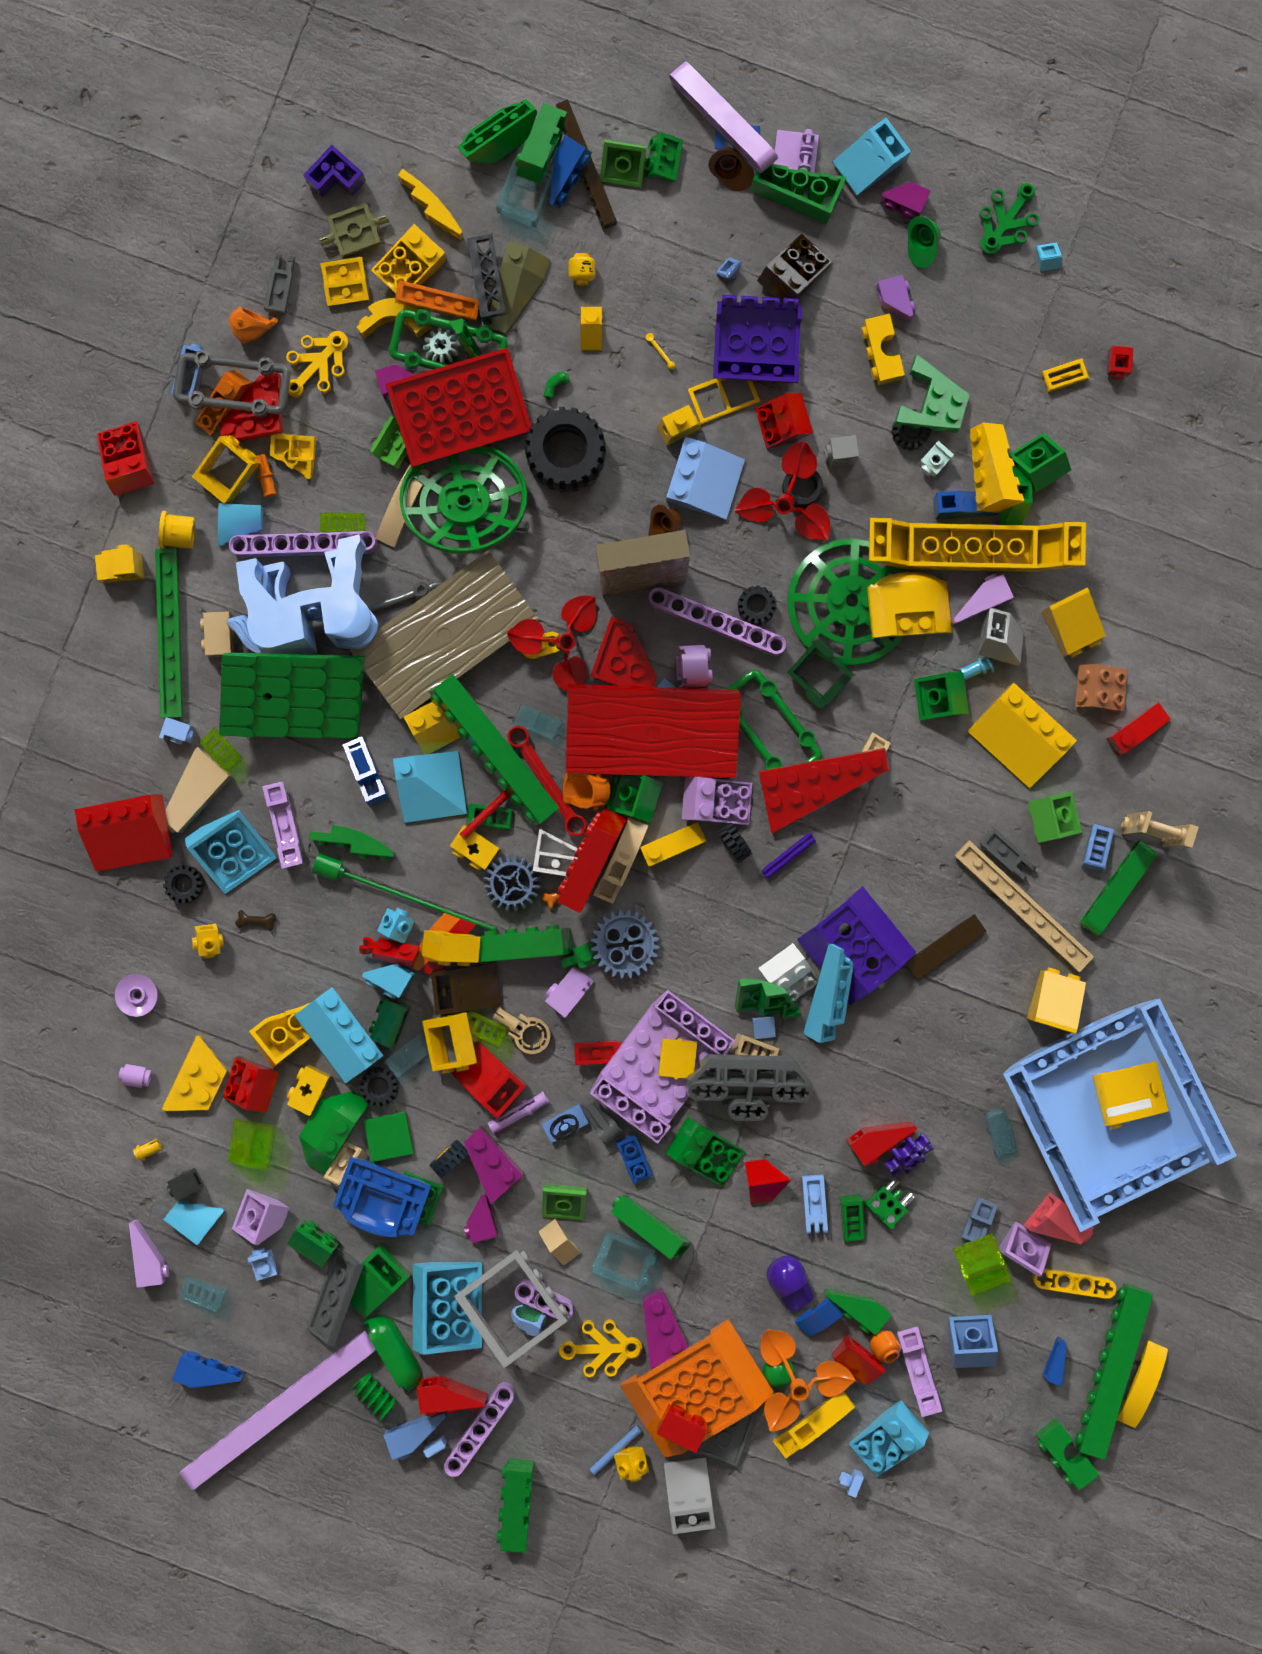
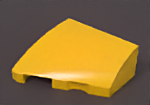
[270,433,317,479]

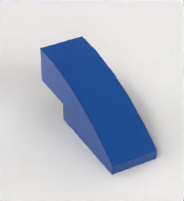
[343,737,389,807]

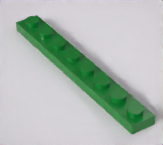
[155,548,183,718]

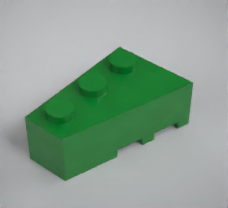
[515,103,567,184]

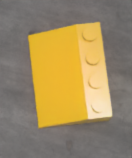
[967,683,1077,789]

